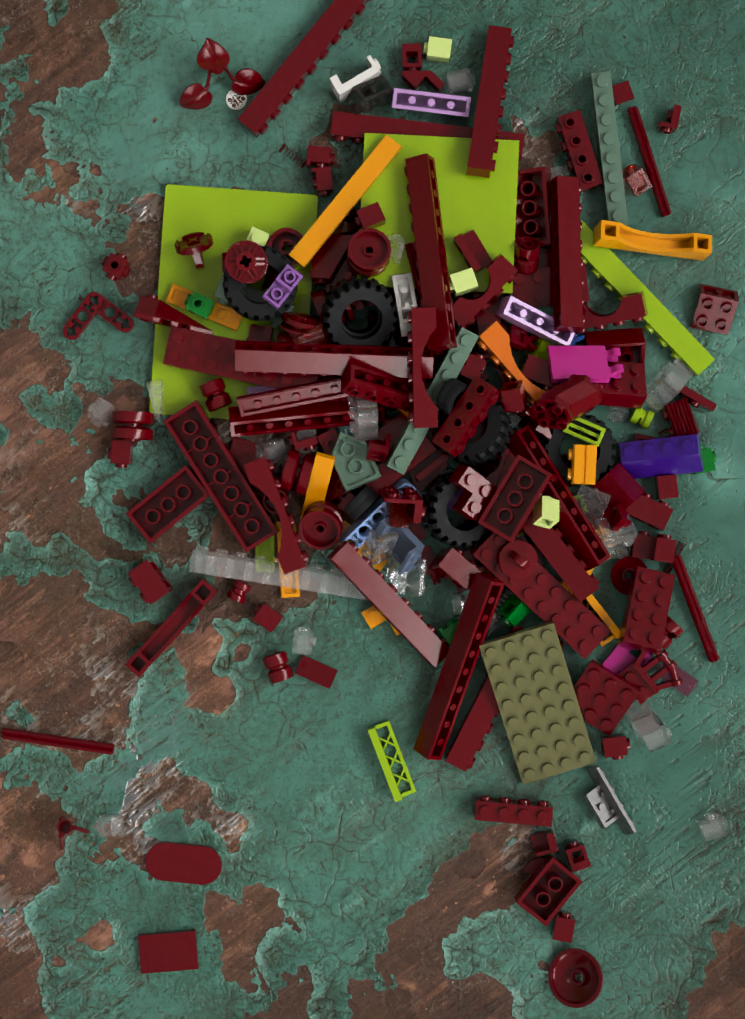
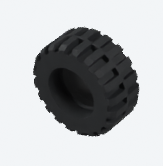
[223,245,298,321]
[321,276,398,346]
[434,400,512,467]
[541,414,616,487]
[421,471,489,547]

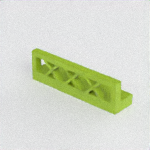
[368,720,416,802]

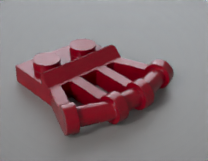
[616,650,683,705]

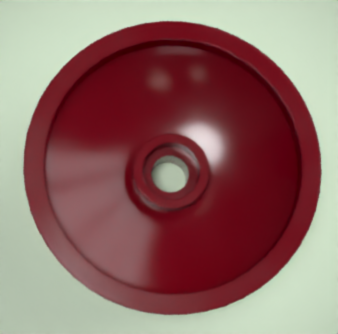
[548,948,603,1008]

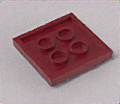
[573,659,641,736]

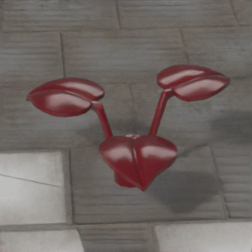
[180,38,265,110]

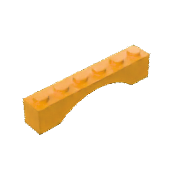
[593,220,712,261]

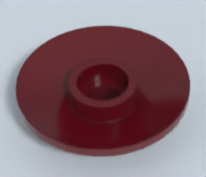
[611,557,647,595]

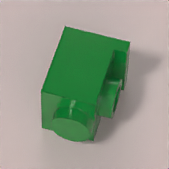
[497,594,533,627]
[438,618,459,645]

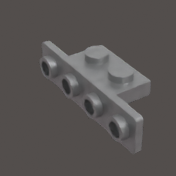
[582,765,637,835]

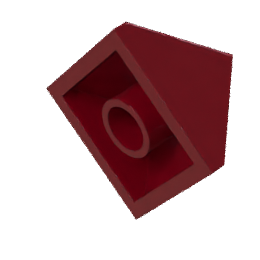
[591,463,645,511]

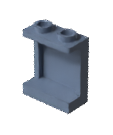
[369,513,425,576]

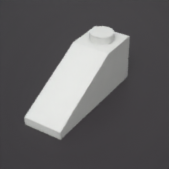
[392,273,417,337]

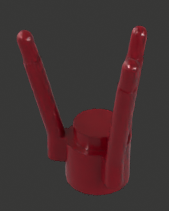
[57,816,90,850]

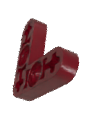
[63,292,135,341]

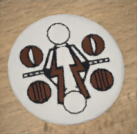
[226,90,247,110]

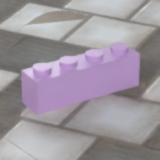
[392,88,471,117]
[495,296,575,346]

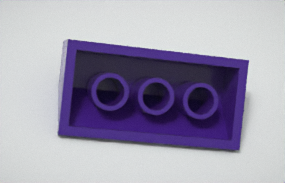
[619,433,704,479]

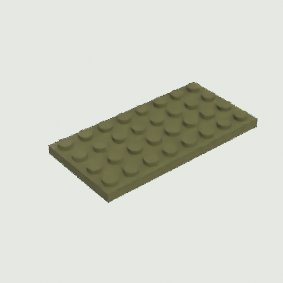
[479,621,596,785]

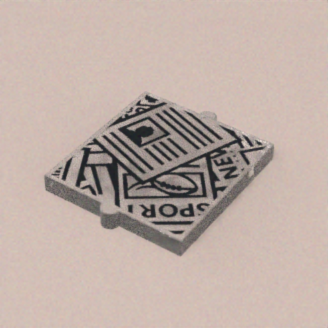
[575,484,611,525]

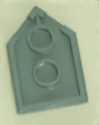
[331,432,382,492]

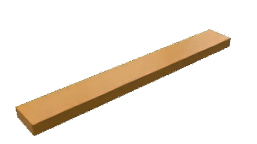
[289,134,402,268]

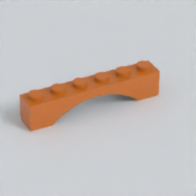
[477,321,547,407]

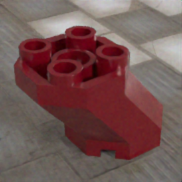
[532,374,603,430]

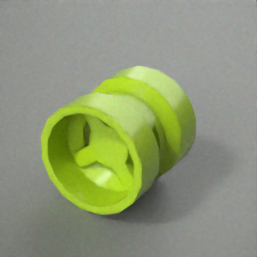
[629,407,655,430]

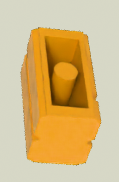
[567,444,597,485]

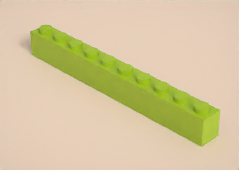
[580,220,715,377]

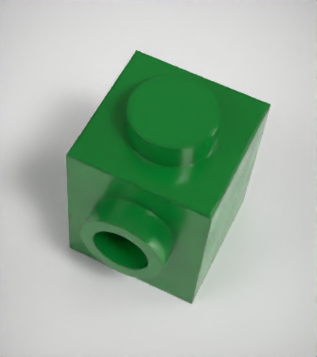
[184,291,216,321]
[693,445,717,474]

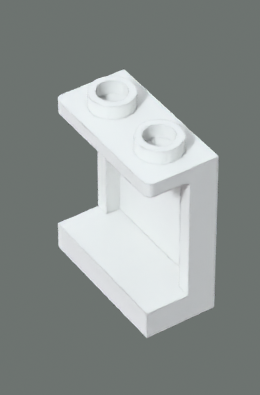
[330,55,381,103]

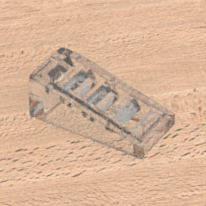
[147,379,164,421]

